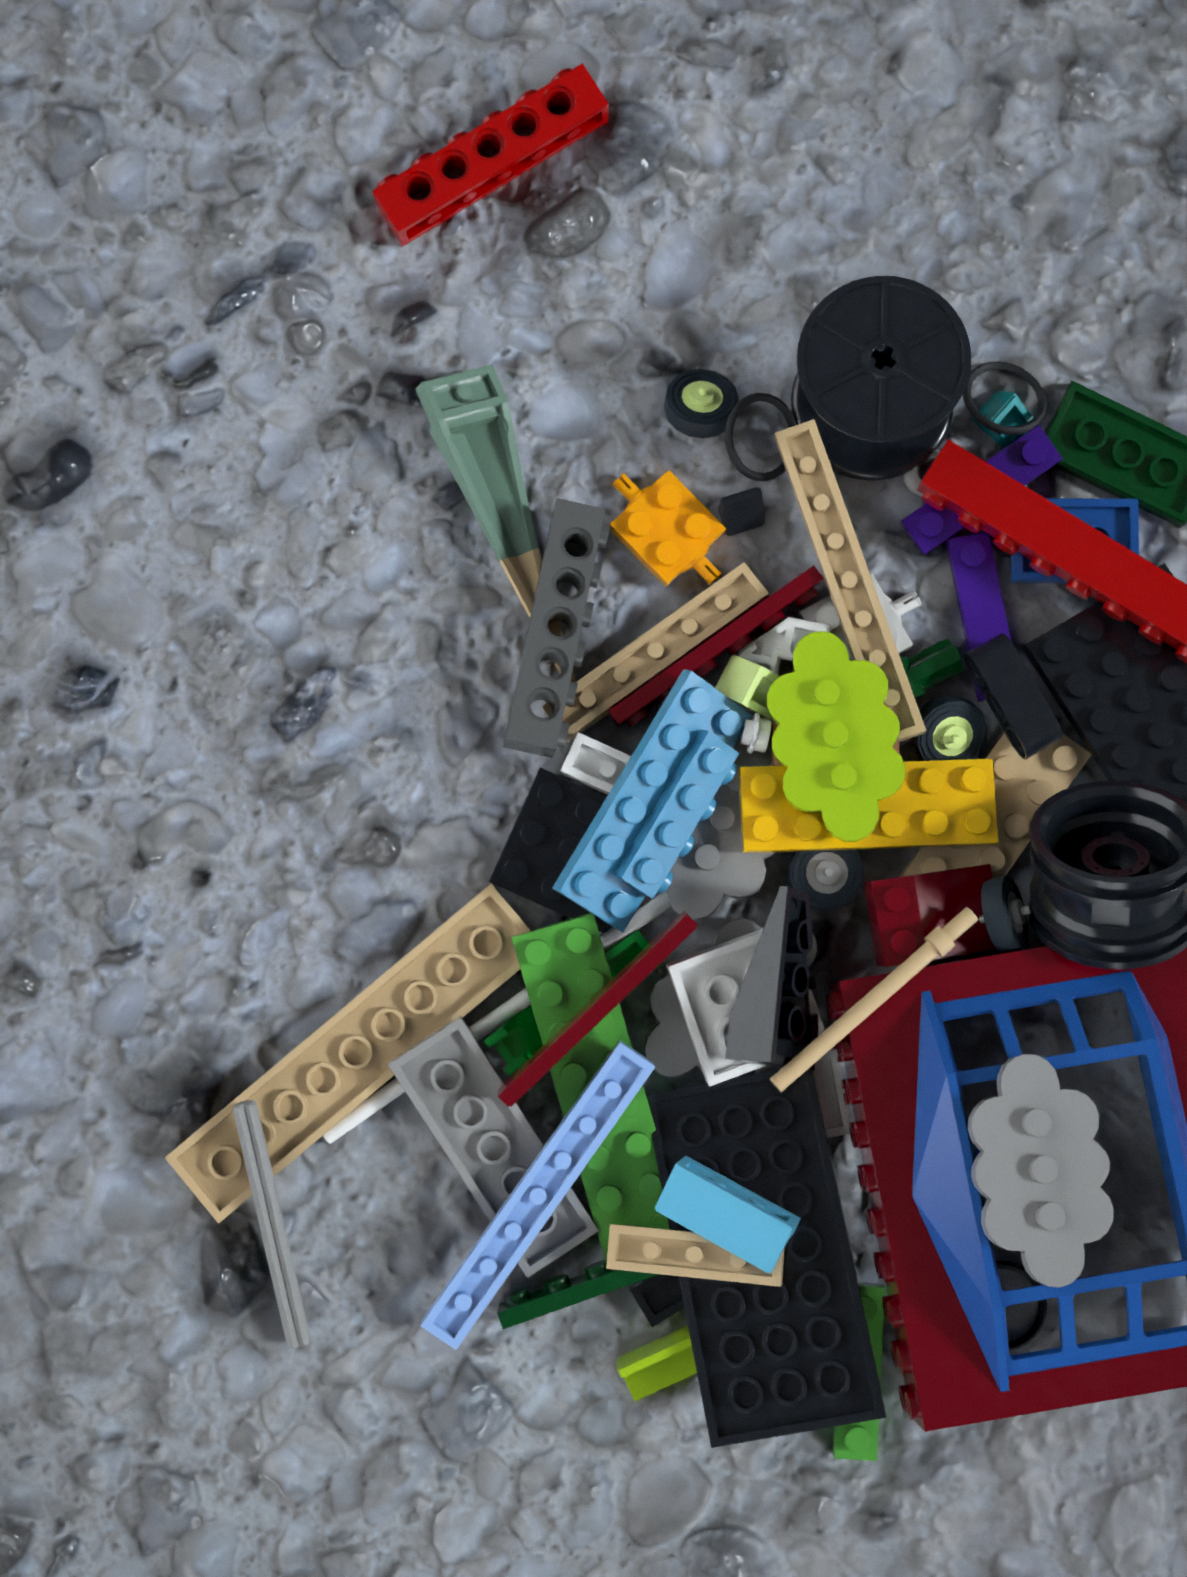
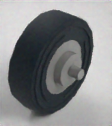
[788,849,864,910]
[979,876,1032,954]

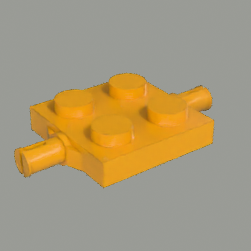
[610,470,726,587]

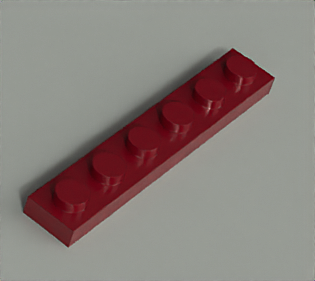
[609,565,824,728]

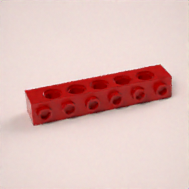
[372,63,609,247]

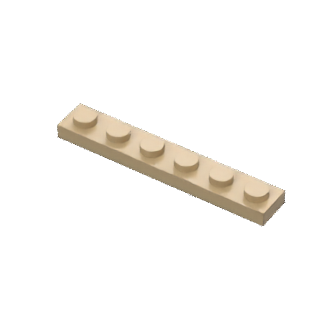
[542,562,769,743]

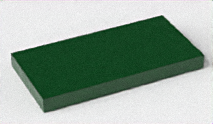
[1044,380,1187,528]

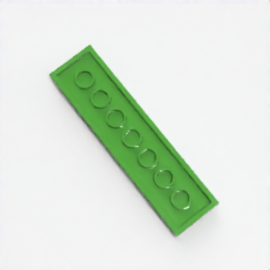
[512,913,669,1261]

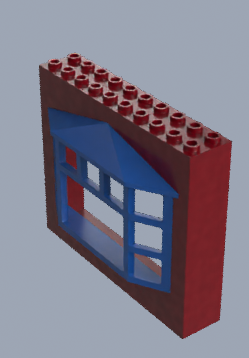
[825,946,1187,1432]

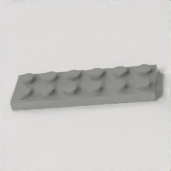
[388,1015,599,1278]

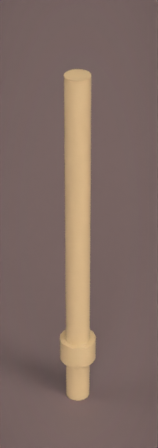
[770,907,978,1092]

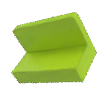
[617,1326,697,1402]

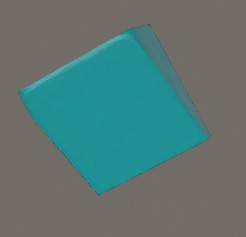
[972,390,1033,449]

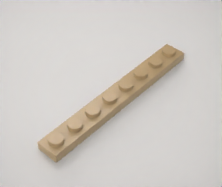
[774,419,926,743]

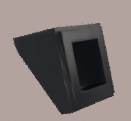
[718,487,765,536]

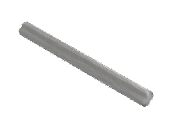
[233,1100,310,1348]

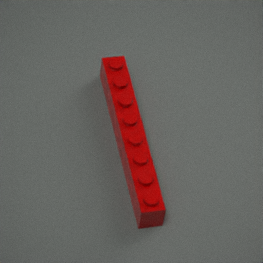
[917,439,1187,663]

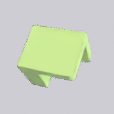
[715,655,780,720]

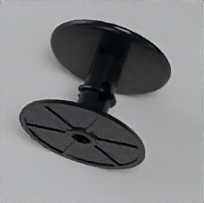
[791,276,971,481]

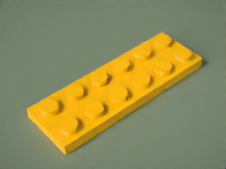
[738,759,999,853]

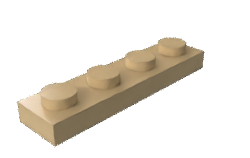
[606,1224,784,1287]

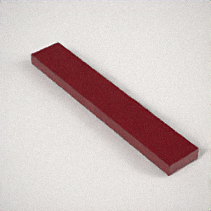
[497,911,698,1107]

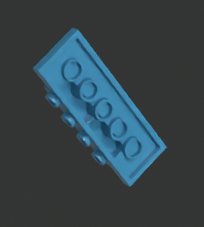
[552,669,752,933]

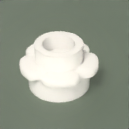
[740,713,772,754]

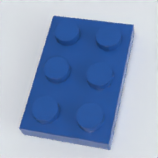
[1011,498,1139,584]

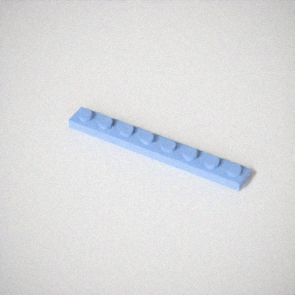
[421,1040,655,1350]

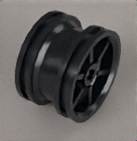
[1029,781,1187,969]

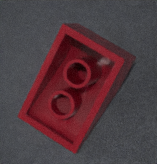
[864,864,996,967]

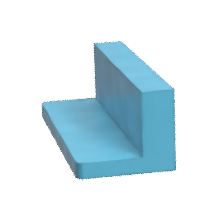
[655,1156,801,1273]

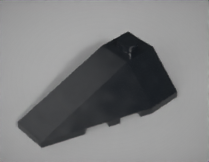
[725,886,819,1071]

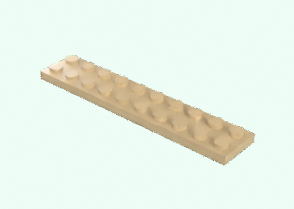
[165,883,530,1224]

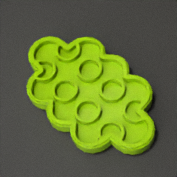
[767,631,905,842]

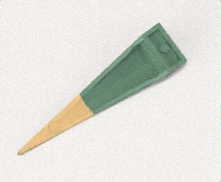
[416,364,576,682]

